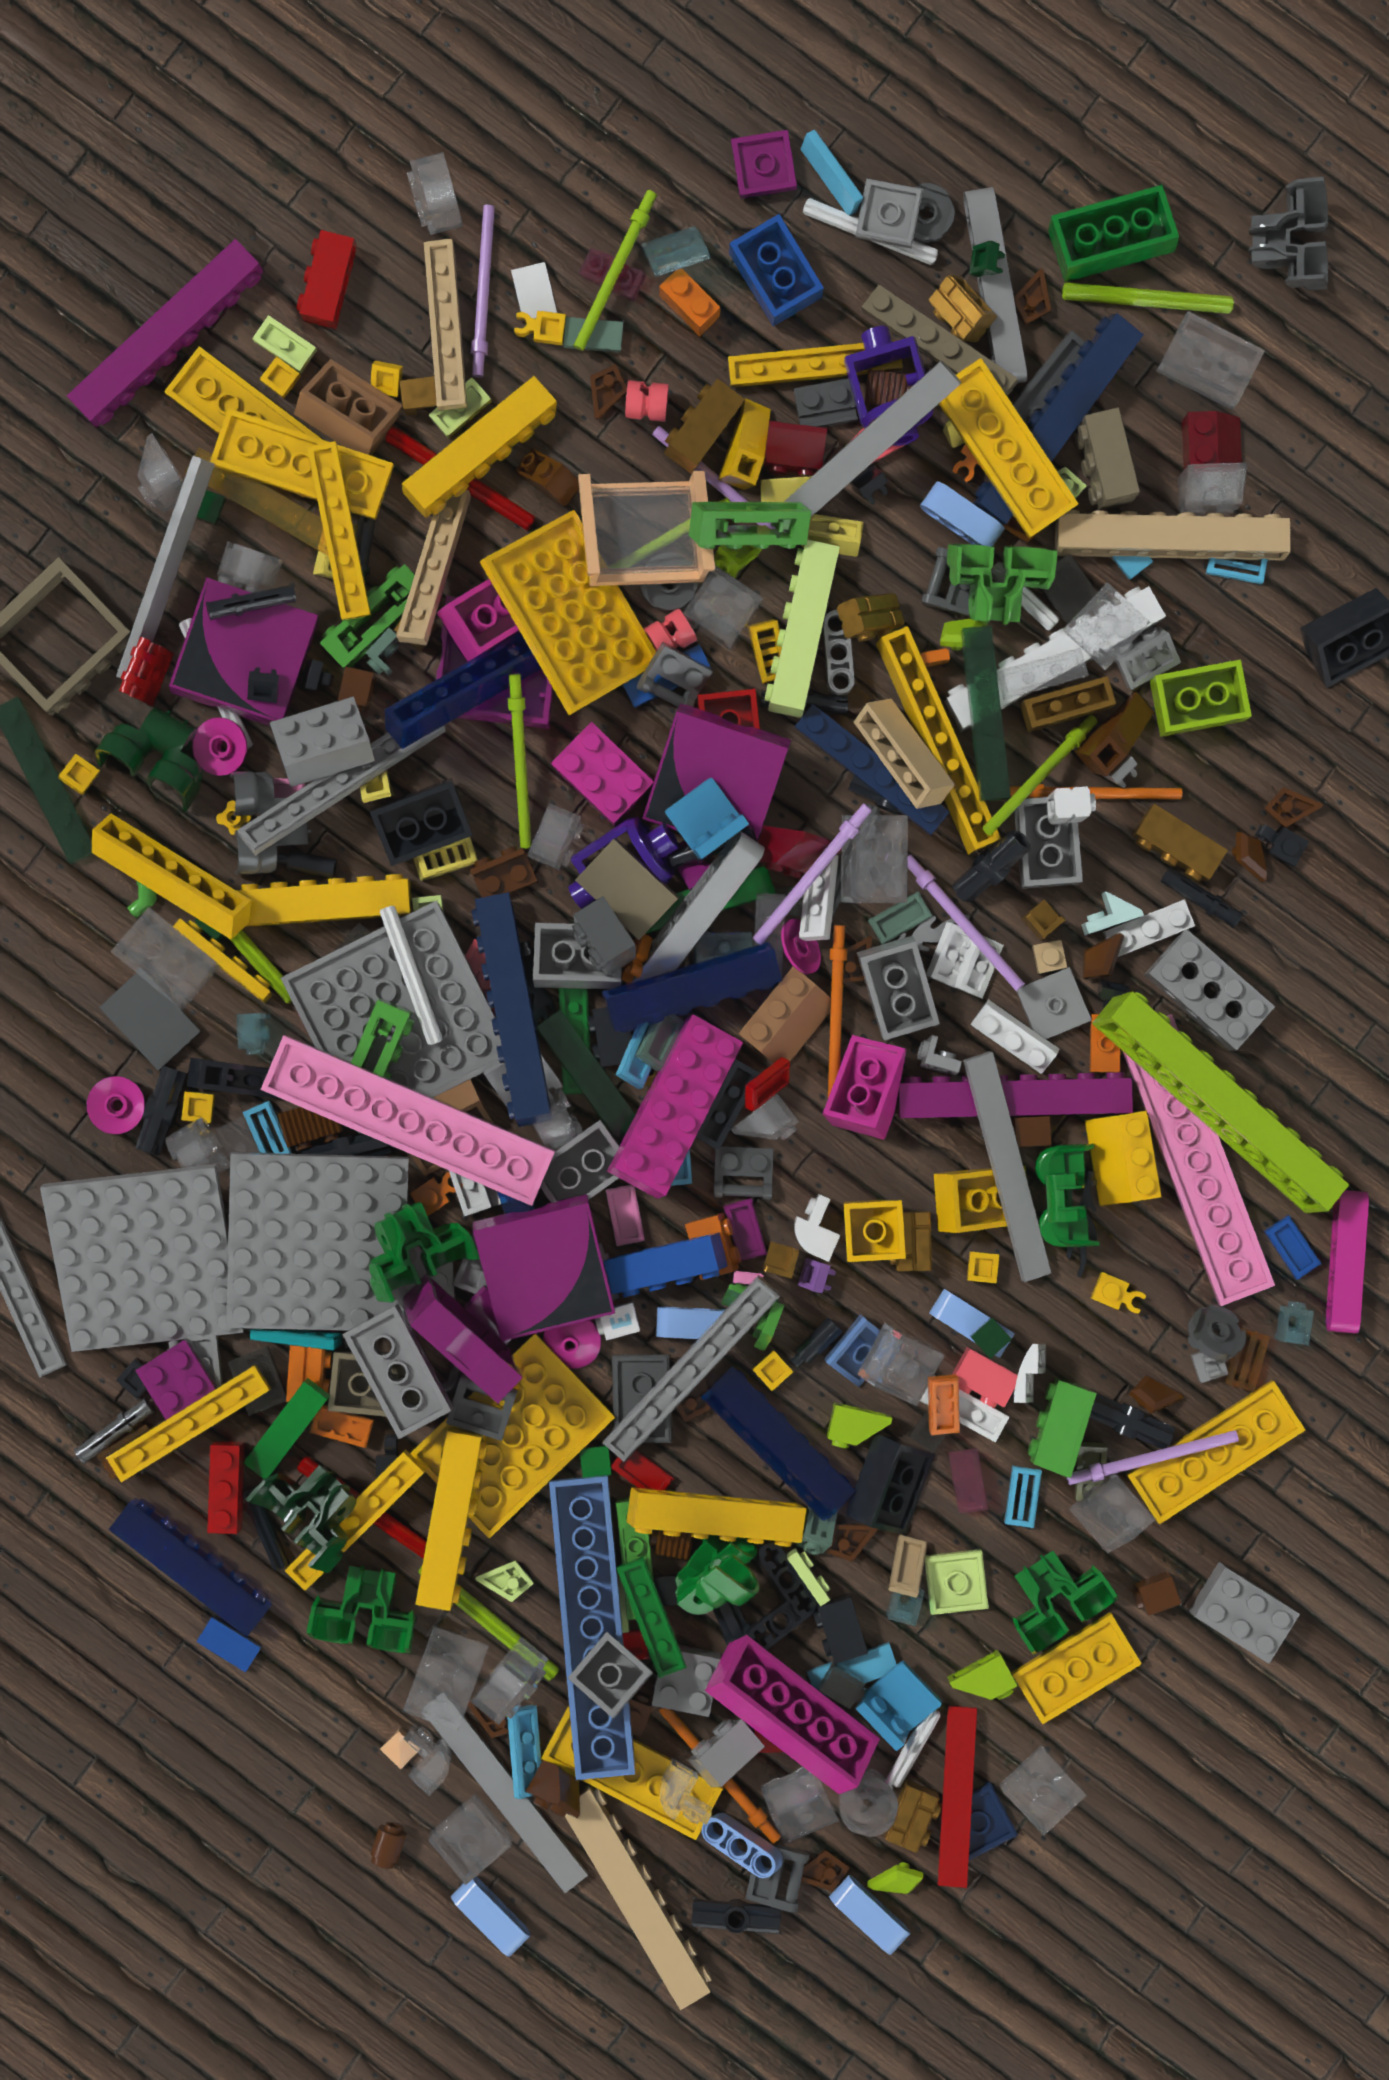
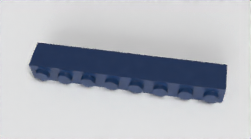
[973,313,1144,524]
[471,892,553,1127]

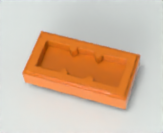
[1090,1014,1120,1072]
[928,1374,960,1435]
[310,1405,375,1448]

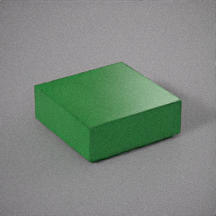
[580,1445,612,1477]

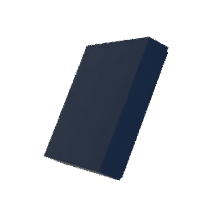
[940,1781,1018,1861]

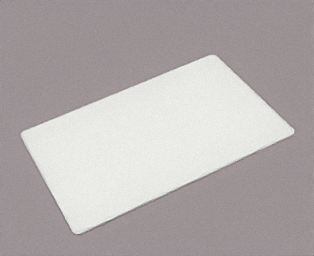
[511,262,557,319]

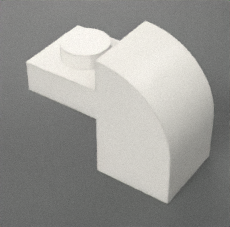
[794,1194,840,1262]

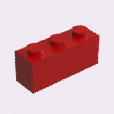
[297,230,357,330]
[207,1441,245,1534]

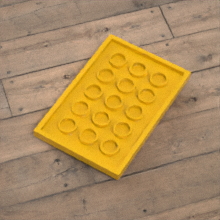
[480,510,656,715]
[410,1333,615,1539]

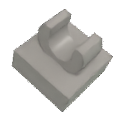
[1102,755,1137,788]
[1190,1351,1228,1383]

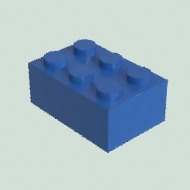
[729,214,824,327]

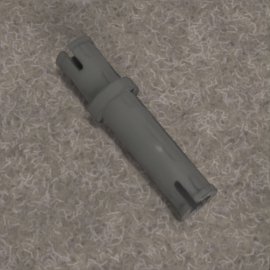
[74,1398,156,1464]

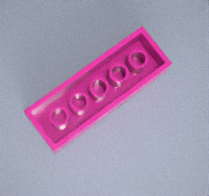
[607,1014,743,1199]
[705,1635,880,1794]

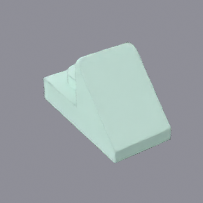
[1081,892,1144,935]

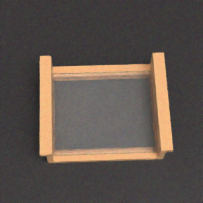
[578,471,715,586]

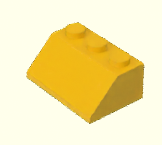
[1084,1111,1161,1206]

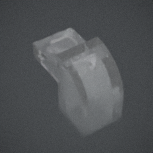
[403,1724,452,1796]
[660,1758,712,1824]

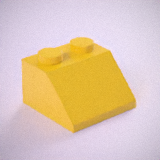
[844,1200,906,1262]

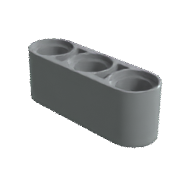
[822,610,854,696]

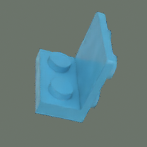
[665,778,749,859]
[856,1661,942,1751]

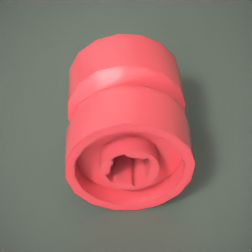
[625,380,669,422]
[644,608,697,652]

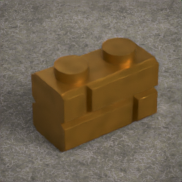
[929,275,997,342]
[837,593,904,642]
[890,1211,932,1271]
[884,1780,942,1853]

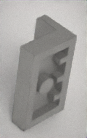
[1109,627,1181,690]
[917,1035,962,1076]

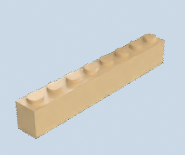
[1055,510,1290,561]
[565,1784,712,2010]

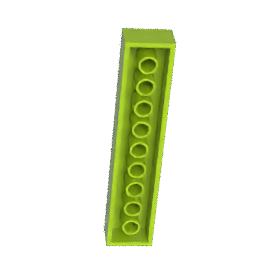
[1092,991,1349,1213]

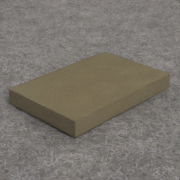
[575,837,679,940]

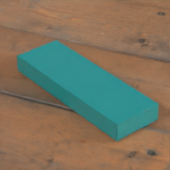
[250,1328,343,1350]

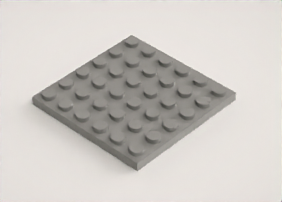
[281,900,501,1134]
[226,1152,409,1331]
[40,1164,245,1352]

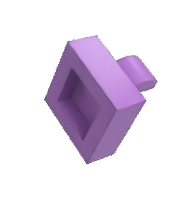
[798,1258,836,1293]

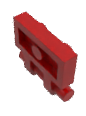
[119,637,174,707]

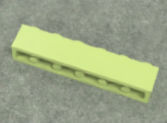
[764,539,840,718]

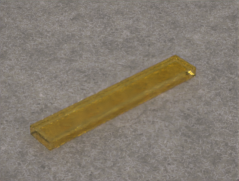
[185,447,329,557]

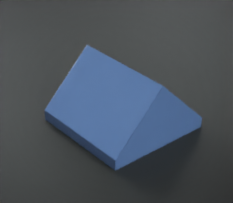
[824,1314,895,1387]

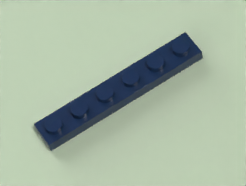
[795,704,949,836]

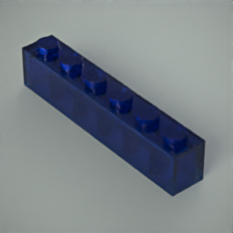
[385,632,542,749]
[602,942,782,1032]
[701,1366,855,1521]
[108,1498,273,1637]

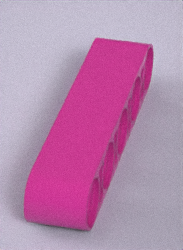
[1326,1190,1369,1334]

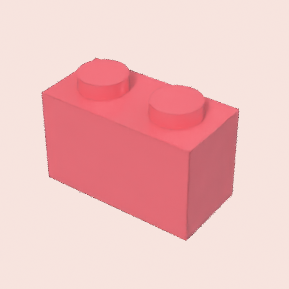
[952,1347,1018,1409]

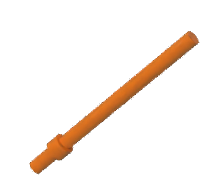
[1008,784,1182,800]
[828,925,847,1098]
[658,1707,781,1844]

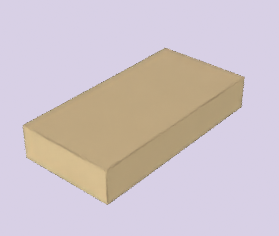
[888,1535,928,1598]

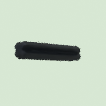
[242,1487,289,1571]

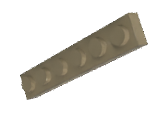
[862,285,1018,396]

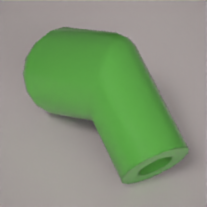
[127,881,157,919]

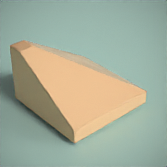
[380,1727,421,1769]

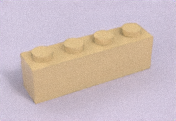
[854,699,955,809]

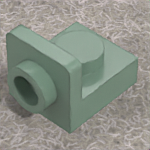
[365,628,399,676]
[796,1505,837,1555]

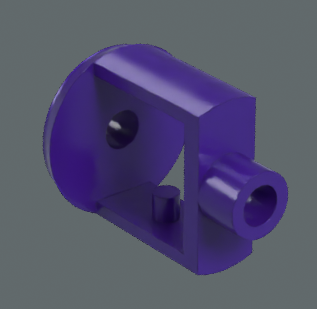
[844,326,933,446]
[568,817,680,909]

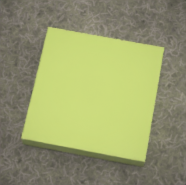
[924,1549,989,1615]

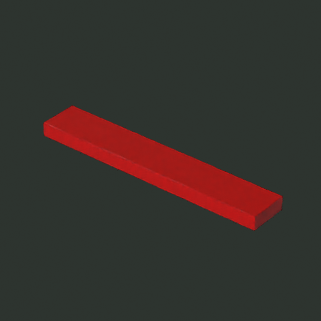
[937,1705,977,1888]

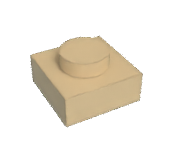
[1032,940,1067,974]

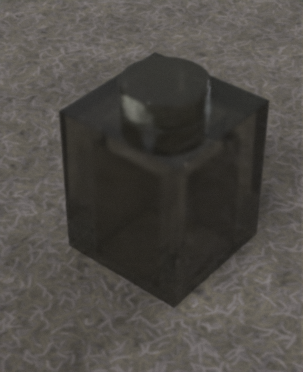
[818,1661,866,1709]

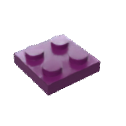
[731,130,797,199]
[135,1339,217,1420]

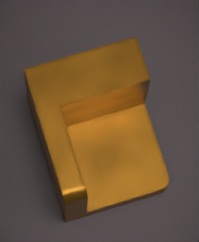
[400,376,437,416]
[1021,899,1066,940]
[763,1241,799,1279]

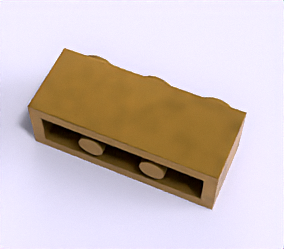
[664,378,745,474]
[1020,676,1116,733]
[1132,804,1228,883]

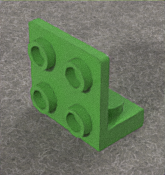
[721,1283,785,1351]

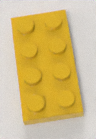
[1011,1612,1142,1725]

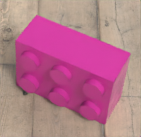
[551,721,654,827]

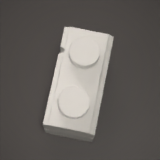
[1047,786,1096,824]

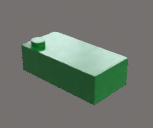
[1048,185,1179,282]

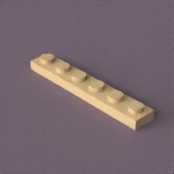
[424,239,467,411]
[396,490,471,645]

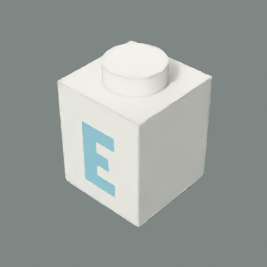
[595,1301,640,1340]

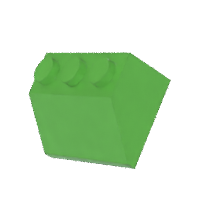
[1028,1378,1097,1478]

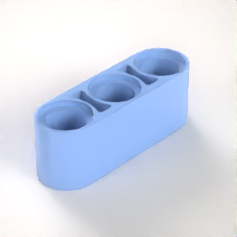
[920,481,1005,547]
[929,1289,1015,1358]
[656,1307,726,1339]
[702,1813,783,1878]
[451,1875,531,1957]
[829,1875,911,1955]

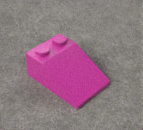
[437,579,519,662]
[823,1035,906,1140]

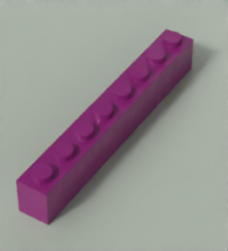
[67,238,263,428]
[897,1072,1133,1118]

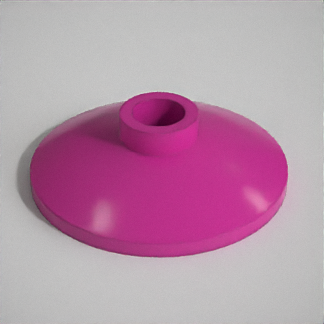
[193,717,247,776]
[781,919,821,974]
[87,1076,145,1134]
[543,1320,601,1369]

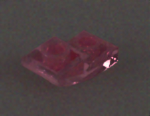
[579,248,646,301]
[949,1448,989,1514]

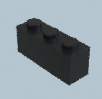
[695,1059,761,1150]

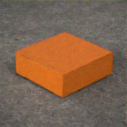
[920,648,950,667]

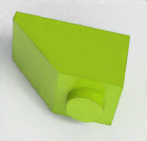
[826,1402,892,1449]
[947,1650,1017,1700]

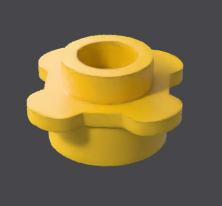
[216,800,251,835]

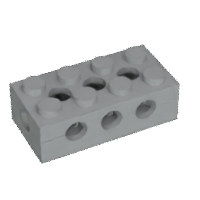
[1144,930,1275,1051]
[343,1304,454,1439]

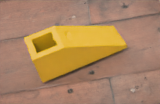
[718,398,771,490]

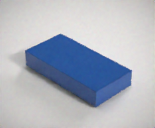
[1263,1215,1321,1280]
[196,1615,262,1673]

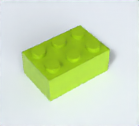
[1150,659,1252,737]

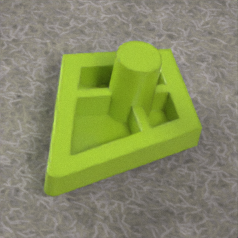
[940,619,987,651]
[867,1862,923,1894]

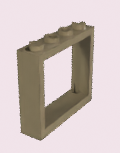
[0,557,131,716]

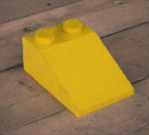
[934,1166,1026,1233]

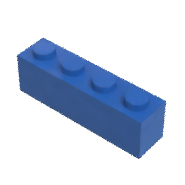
[603,1232,728,1297]

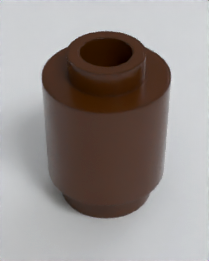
[370,1822,407,1869]

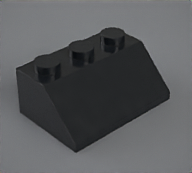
[1300,588,1389,688]
[370,778,473,866]
[845,1433,936,1535]

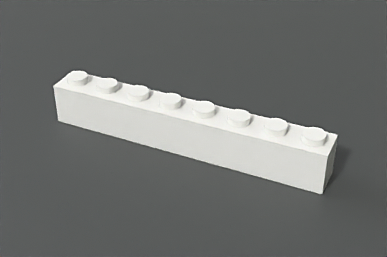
[944,586,1166,732]

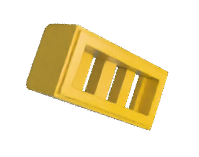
[747,619,782,684]

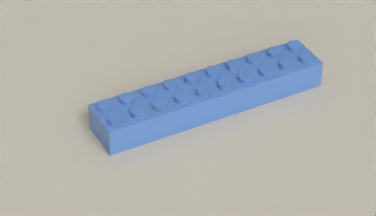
[549,1475,636,1780]

